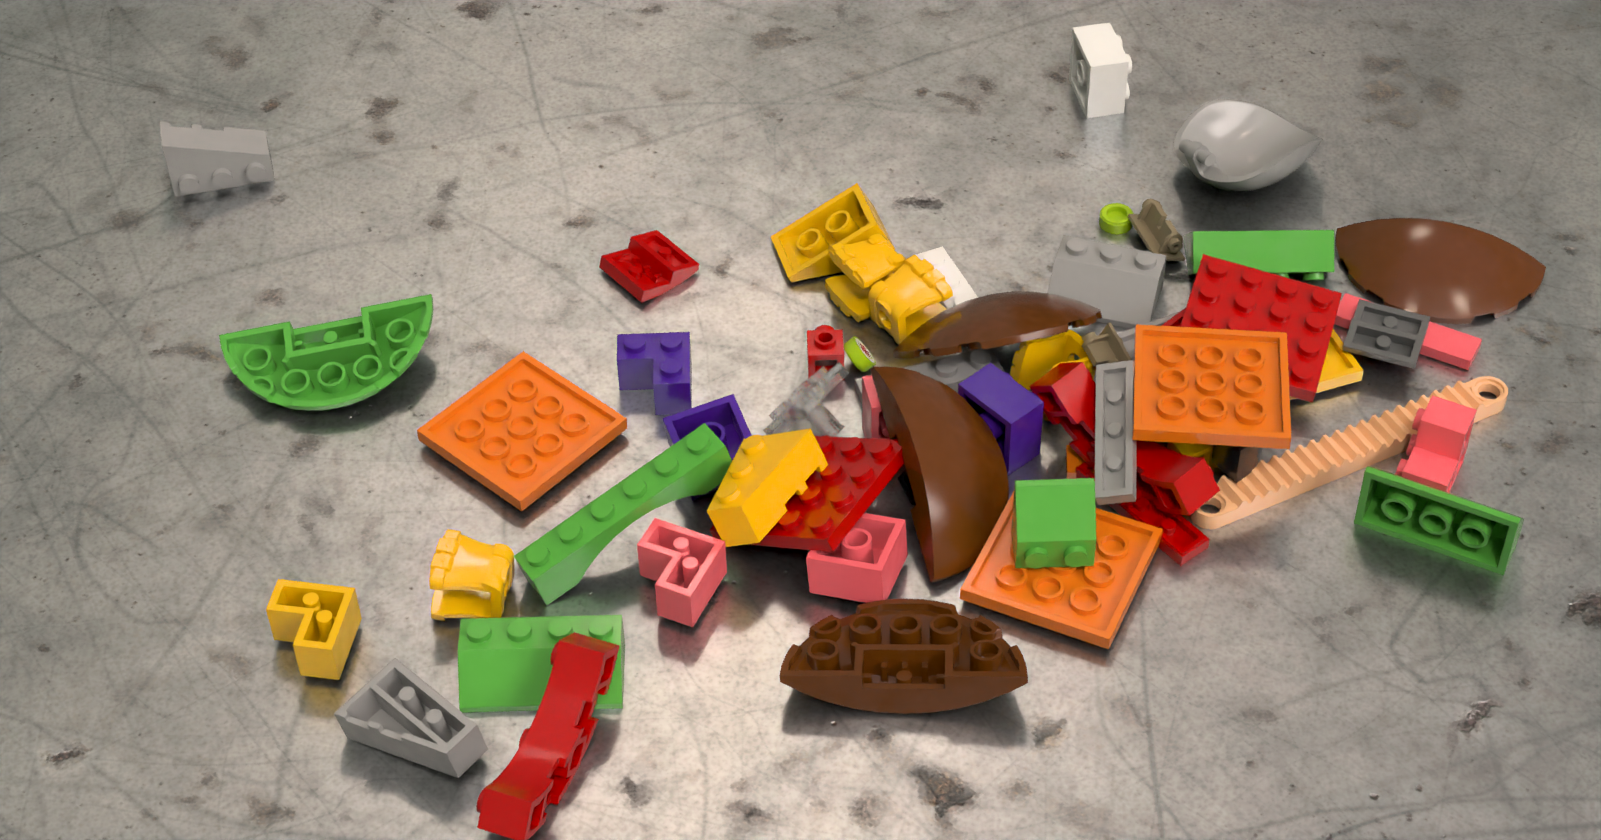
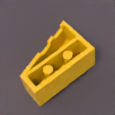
[707,428,828,547]

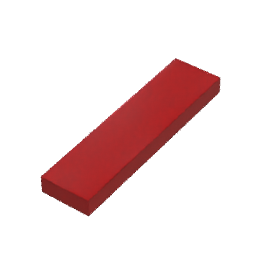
[1075,462,1210,566]

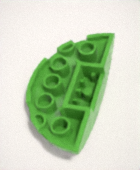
[219,294,433,411]

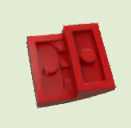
[599,230,700,303]

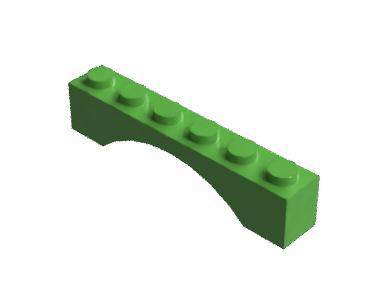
[514,423,732,605]

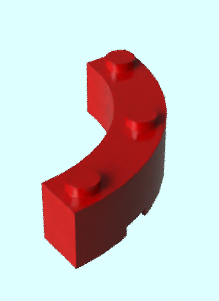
[1029,362,1220,516]
[476,632,620,840]

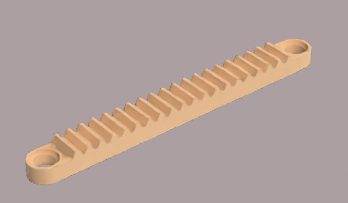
[1190,376,1508,529]

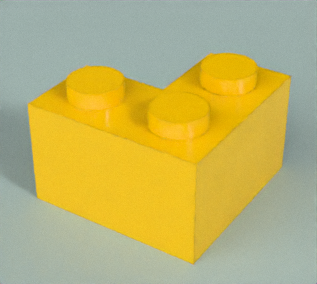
[266,579,362,680]

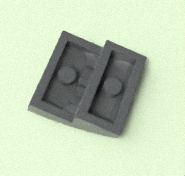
[1343,299,1430,369]

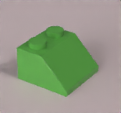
[1011,478,1096,569]

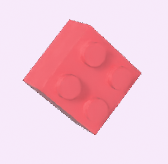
[806,513,908,603]

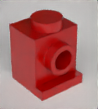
[807,325,844,381]

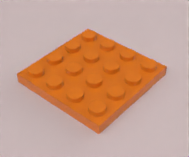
[1132,324,1291,449]
[417,351,627,512]
[960,491,1163,649]

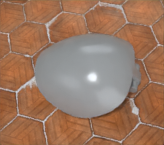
[1173,99,1323,191]

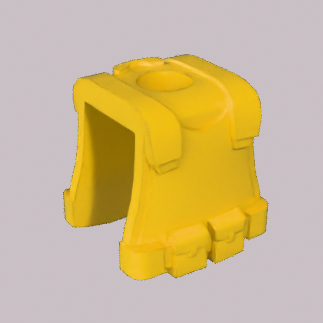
[825,233,906,322]
[869,255,953,345]
[1010,329,1096,421]
[429,529,514,621]

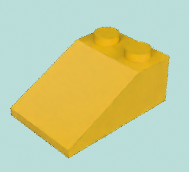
[771,183,895,282]

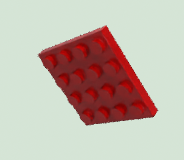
[1180,254,1342,403]
[709,435,904,552]

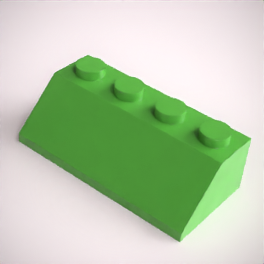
[1183,230,1334,280]
[1354,466,1524,576]
[458,615,625,713]

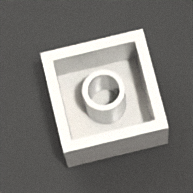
[1069,22,1132,118]

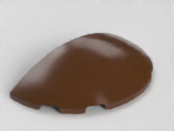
[1335,218,1546,324]
[893,291,1102,359]
[871,366,1009,583]
[779,599,1028,714]

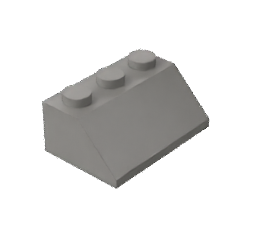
[1047,235,1167,329]

